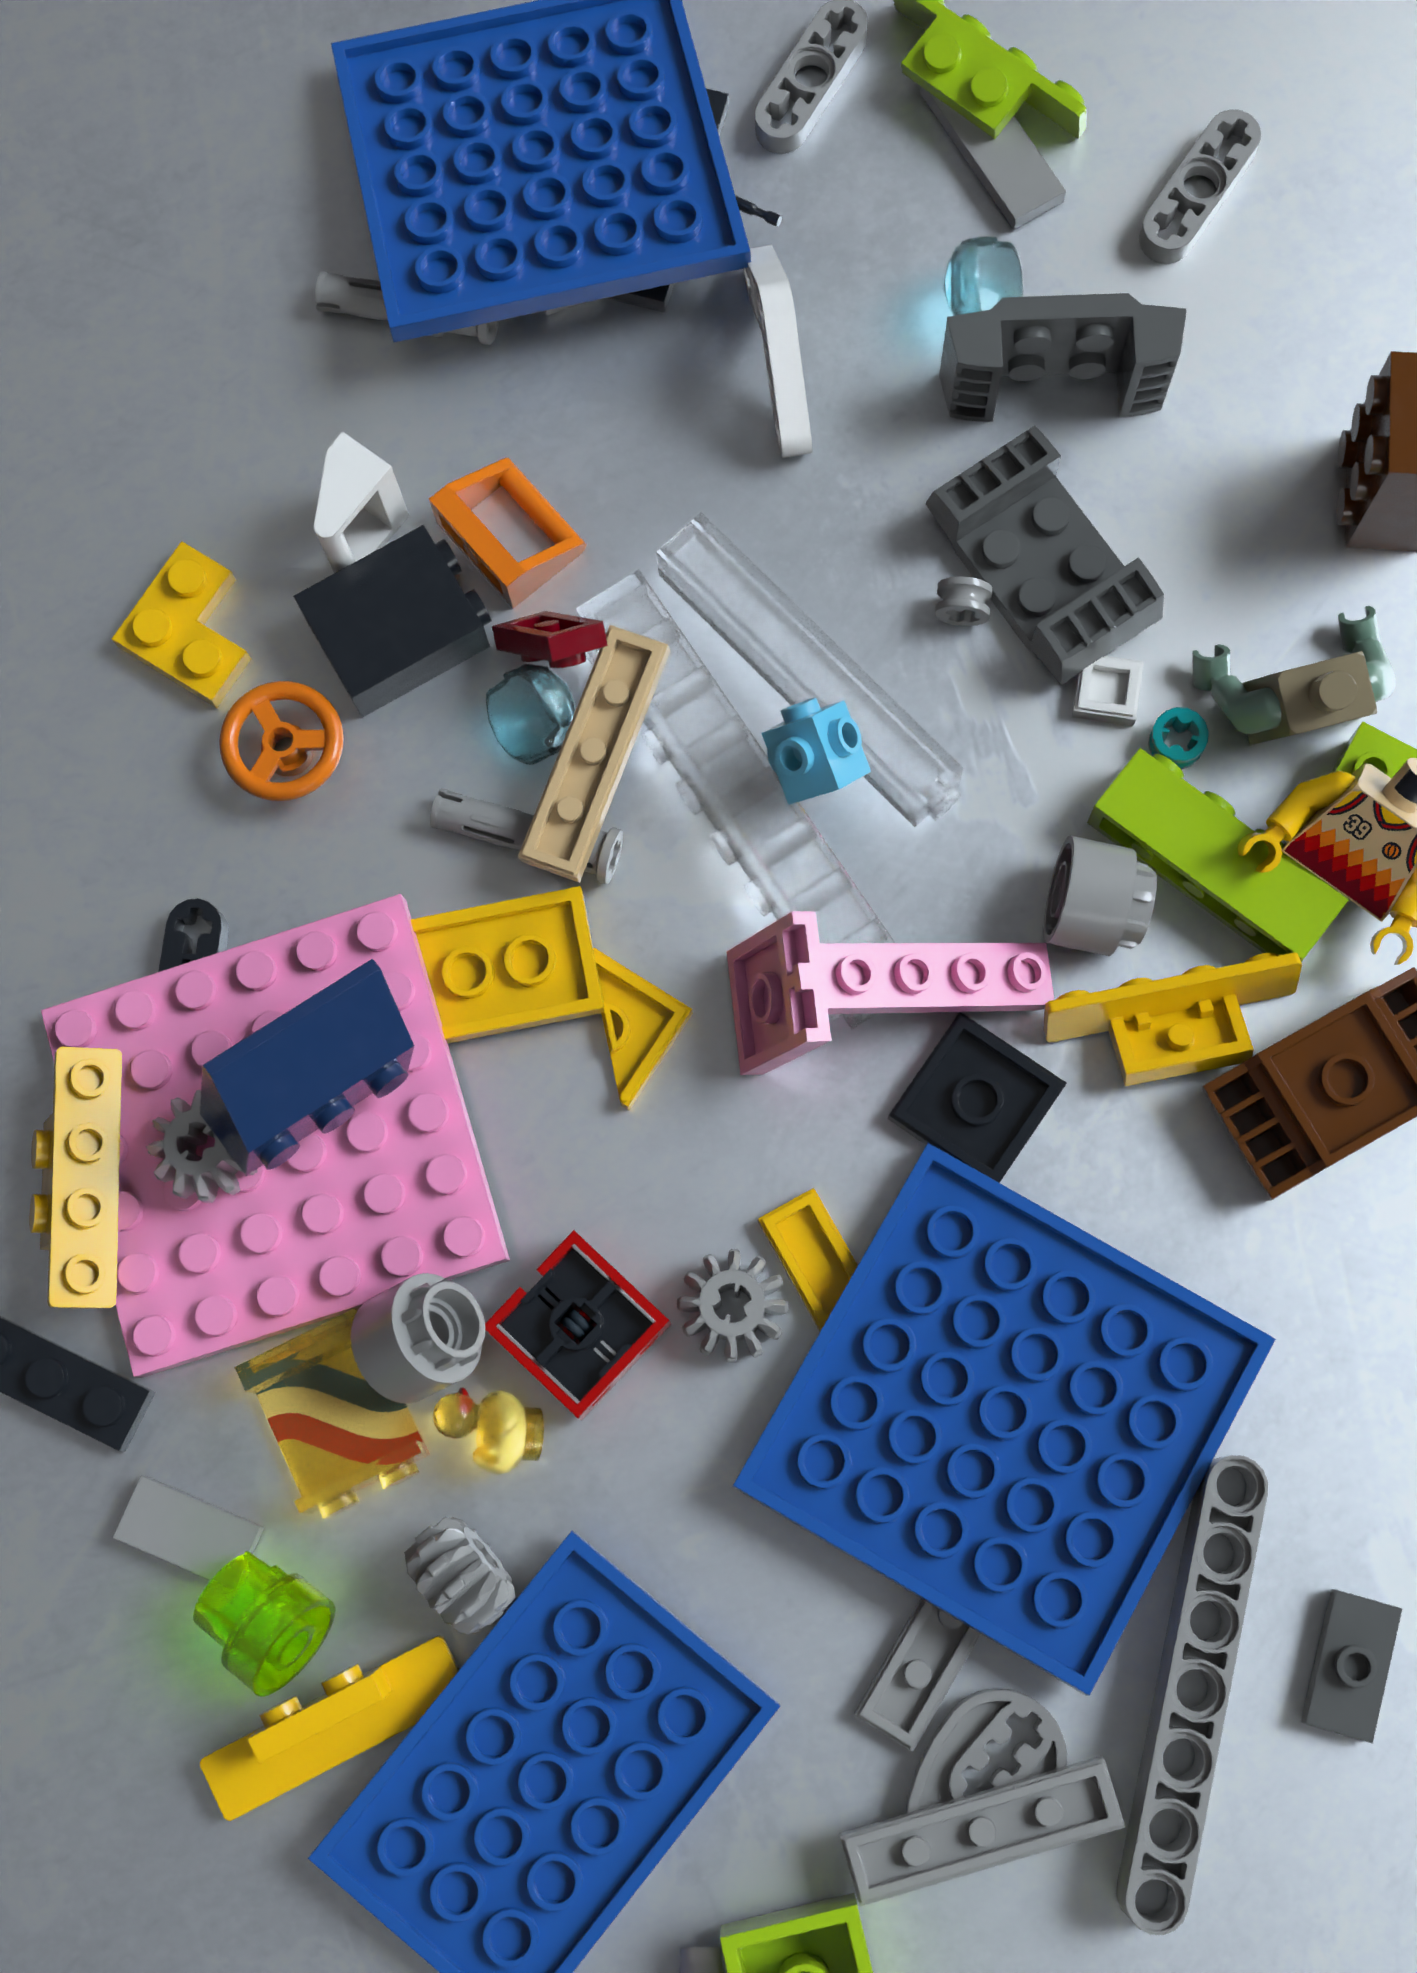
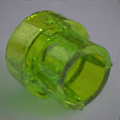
[193,1551,336,1697]

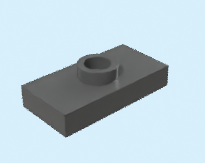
[1301,1589,1403,1744]

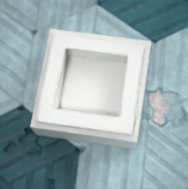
[1072,656,1144,726]

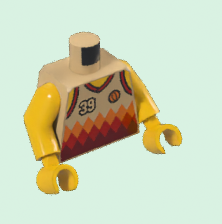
[1238,758,1417,965]

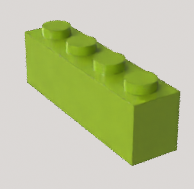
[1087,748,1349,962]

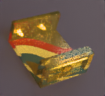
[235,1308,430,1520]

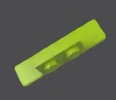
[894,0,1087,139]

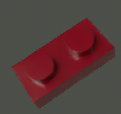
[492,611,608,668]

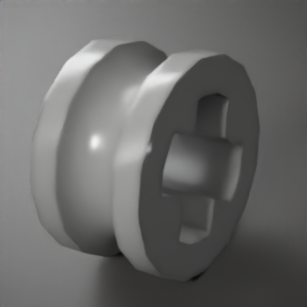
[935,576,992,626]

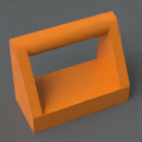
[429,458,587,609]

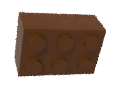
[1337,351,1417,552]

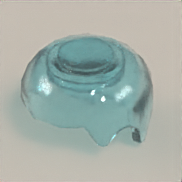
[943,236,1023,316]
[485,664,577,765]

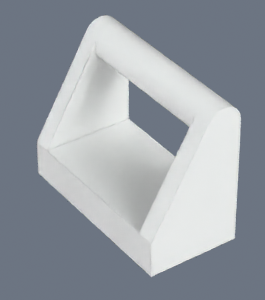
[314,431,409,573]

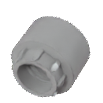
[1043,835,1157,956]
[351,1273,486,1403]

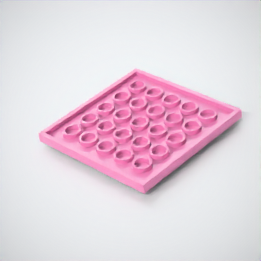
[41,894,510,1378]

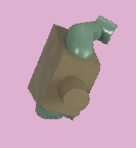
[1192,606,1396,745]

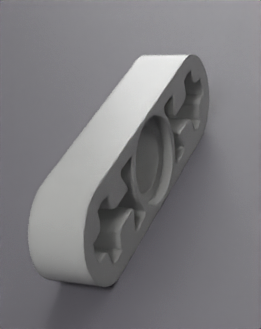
[755,0,868,154]
[1139,110,1261,264]

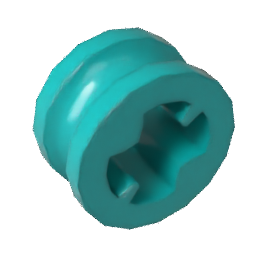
[1148,707,1209,770]

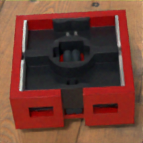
[485,1230,672,1421]

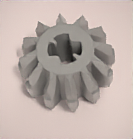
[146,1090,257,1203]
[677,1249,789,1363]
[404,1517,516,1635]

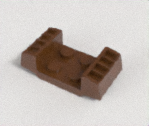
[1202,967,1417,1201]

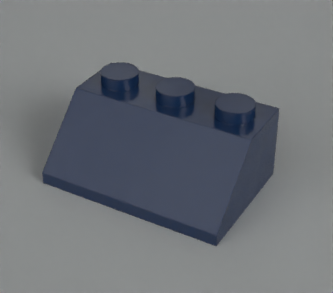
[200,958,414,1176]

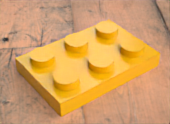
[410,886,605,1044]

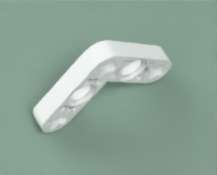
[743,245,812,458]

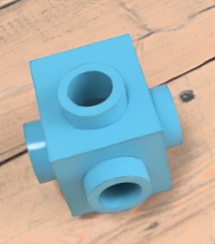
[761,697,871,805]

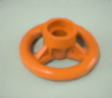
[219,681,344,801]

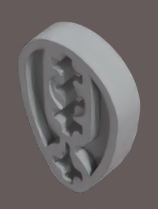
[905,1688,1067,1814]

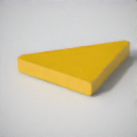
[593,948,693,1110]

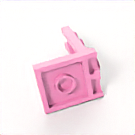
[727,911,1054,1075]

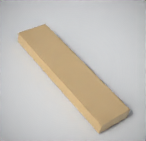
[518,625,671,883]

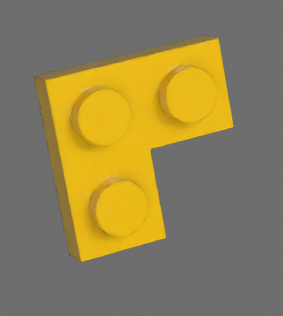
[112,541,251,708]

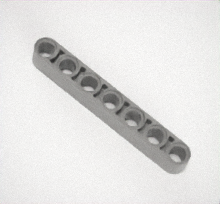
[1116,1455,1268,1935]

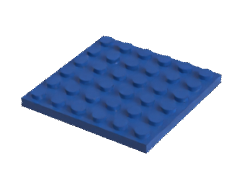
[331,0,751,343]
[733,1143,1276,1696]

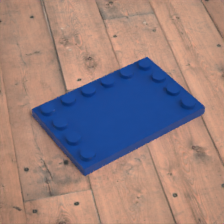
[308,1530,780,1973]

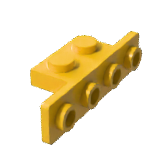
[1043,953,1302,1087]
[29,1047,122,1309]
[200,1636,459,1821]

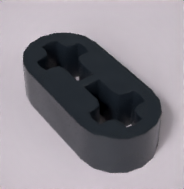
[158,899,229,972]

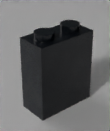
[293,524,492,718]

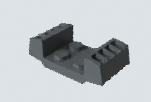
[939,293,1187,422]
[925,426,1164,686]

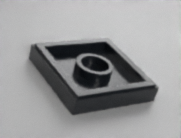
[887,1012,1067,1183]

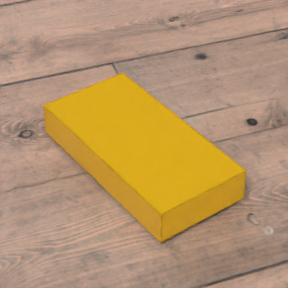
[757,1188,858,1332]

